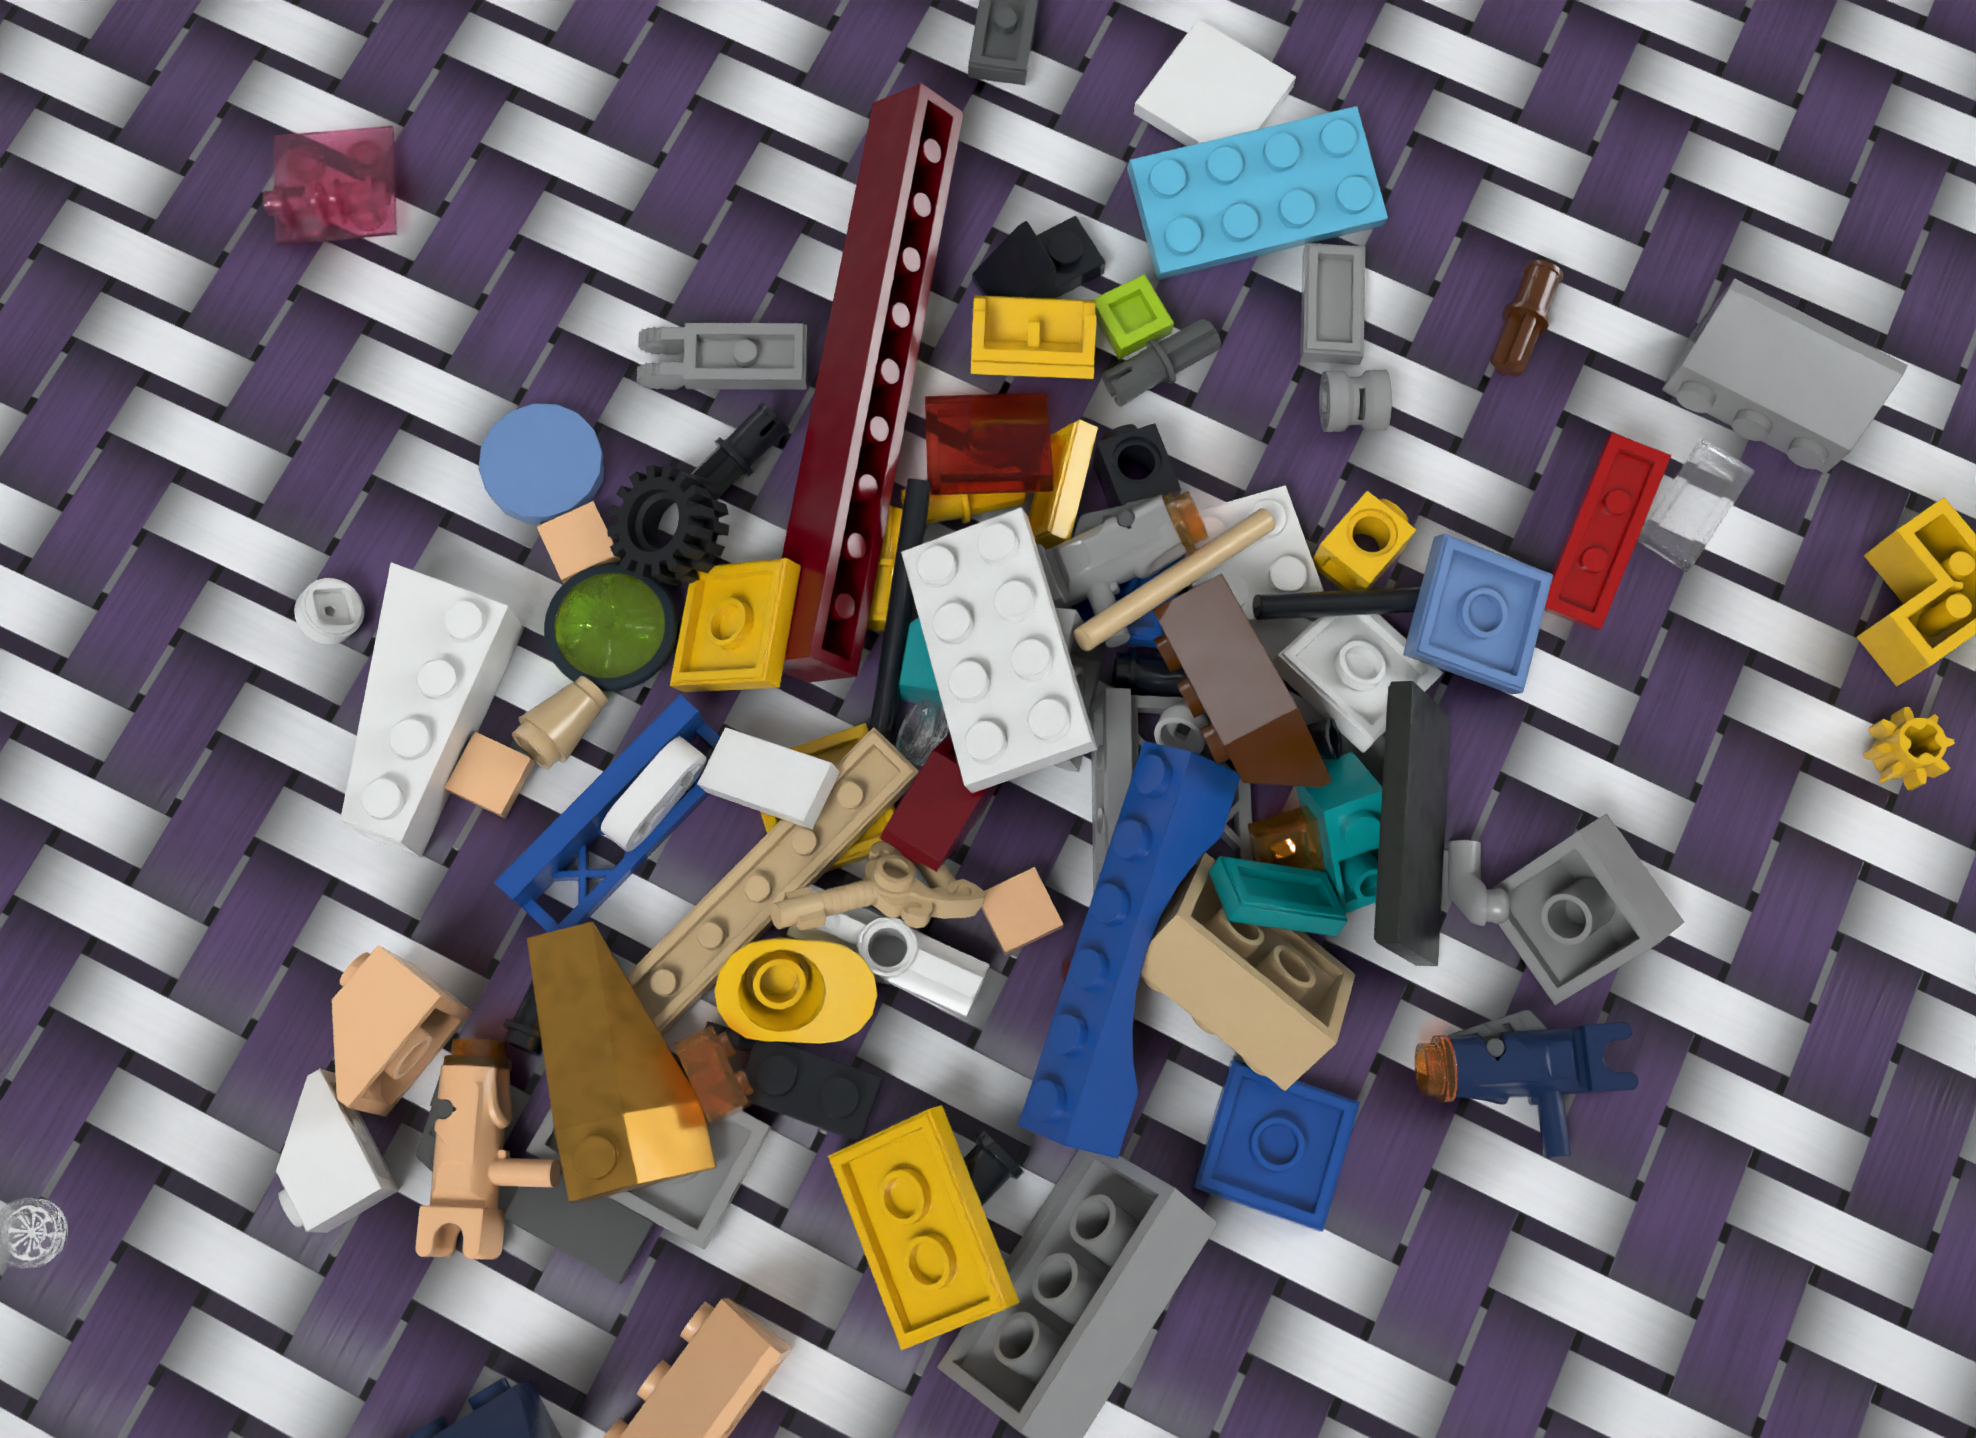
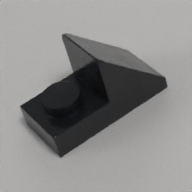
[972,215,1106,299]

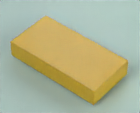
[1028,419,1098,550]

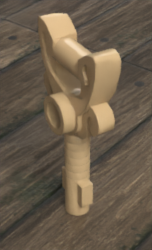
[770,841,986,931]

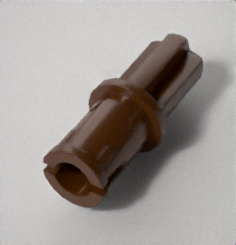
[1490,260,1564,377]

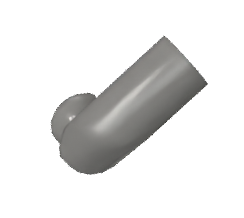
[1448,840,1510,926]

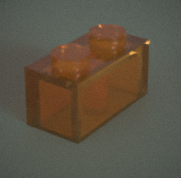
[673,1025,754,1125]

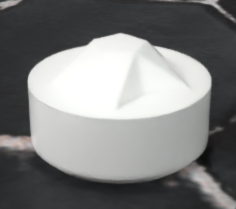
[294,578,364,645]

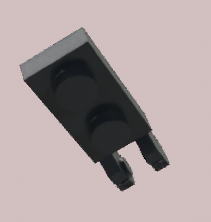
[687,1021,883,1142]

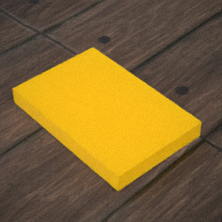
[828,1105,1020,1350]

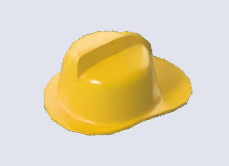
[714,937,878,1044]

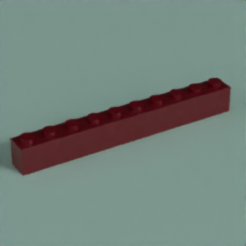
[781,83,964,683]

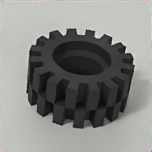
[607,464,729,585]

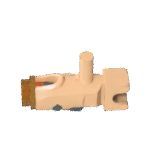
[416,1039,561,1259]

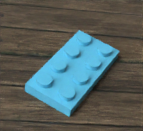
[1127,106,1388,280]

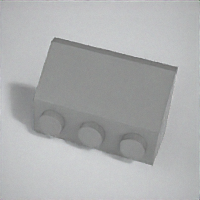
[1662,278,1908,474]

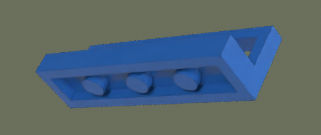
[494,694,720,932]

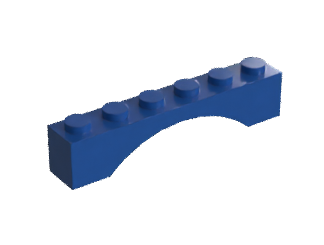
[1018,741,1240,1159]

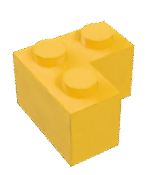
[1857,497,1976,687]

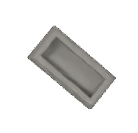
[1300,243,1365,365]

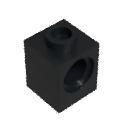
[1093,423,1181,512]

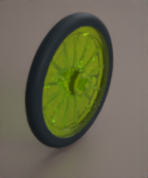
[544,564,678,692]

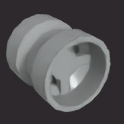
[1319,370,1392,432]

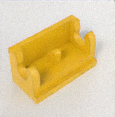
[971,295,1097,379]

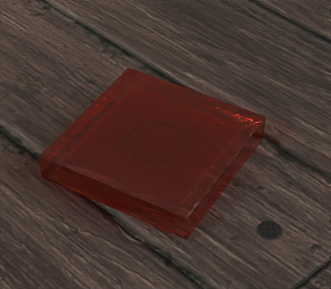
[925,393,1054,495]

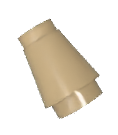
[512,676,608,769]

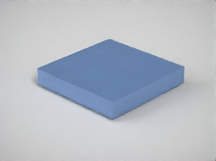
[1403,533,1553,694]

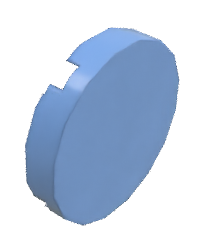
[479,404,605,525]

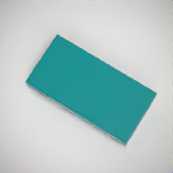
[1208,856,1348,936]

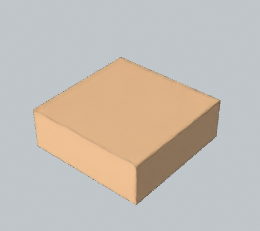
[537,501,622,584]
[444,731,536,819]
[981,867,1064,956]

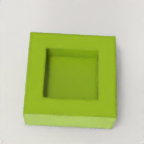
[1092,274,1174,359]

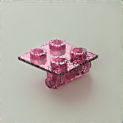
[263,126,397,245]

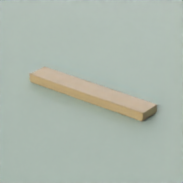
[626,727,919,1036]

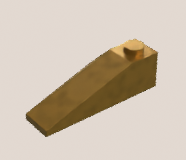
[527,922,717,1203]

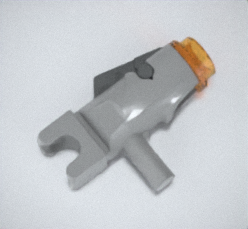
[1037,491,1209,647]

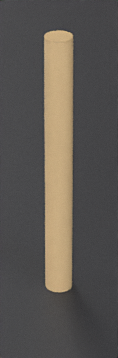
[1073,509,1275,652]

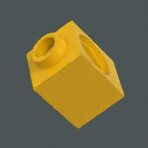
[1313,491,1417,591]

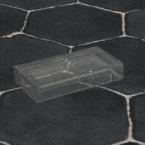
[1637,438,1755,572]

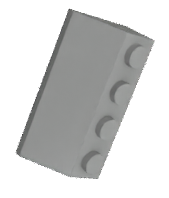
[937,1149,1218,1438]

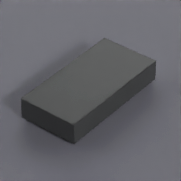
[502,1157,656,1284]

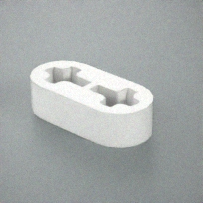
[601,736,707,852]

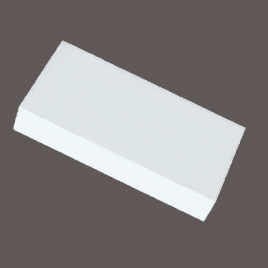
[697,727,840,830]

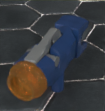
[1415,1010,1639,1158]

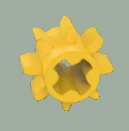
[1863,707,1955,791]

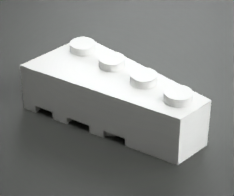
[340,563,525,857]

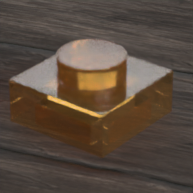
[1247,805,1325,871]

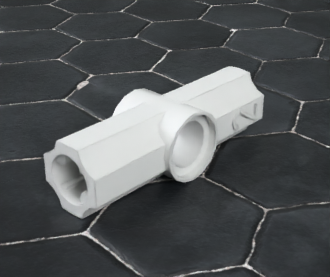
[786,884,990,1019]

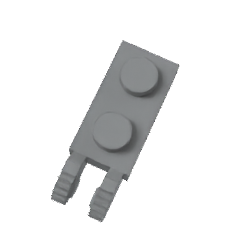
[637,323,808,390]

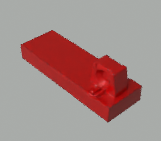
[1544,433,1671,631]

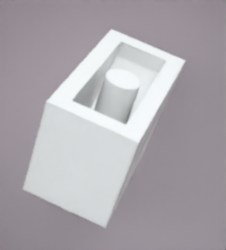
[276,1069,399,1233]

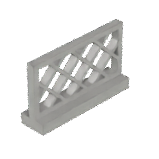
[1091,688,1253,894]

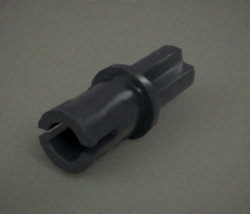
[691,402,790,494]

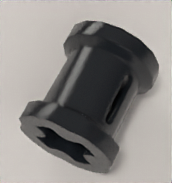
[963,1130,1024,1206]

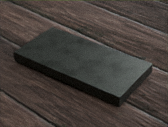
[1374,681,1450,966]

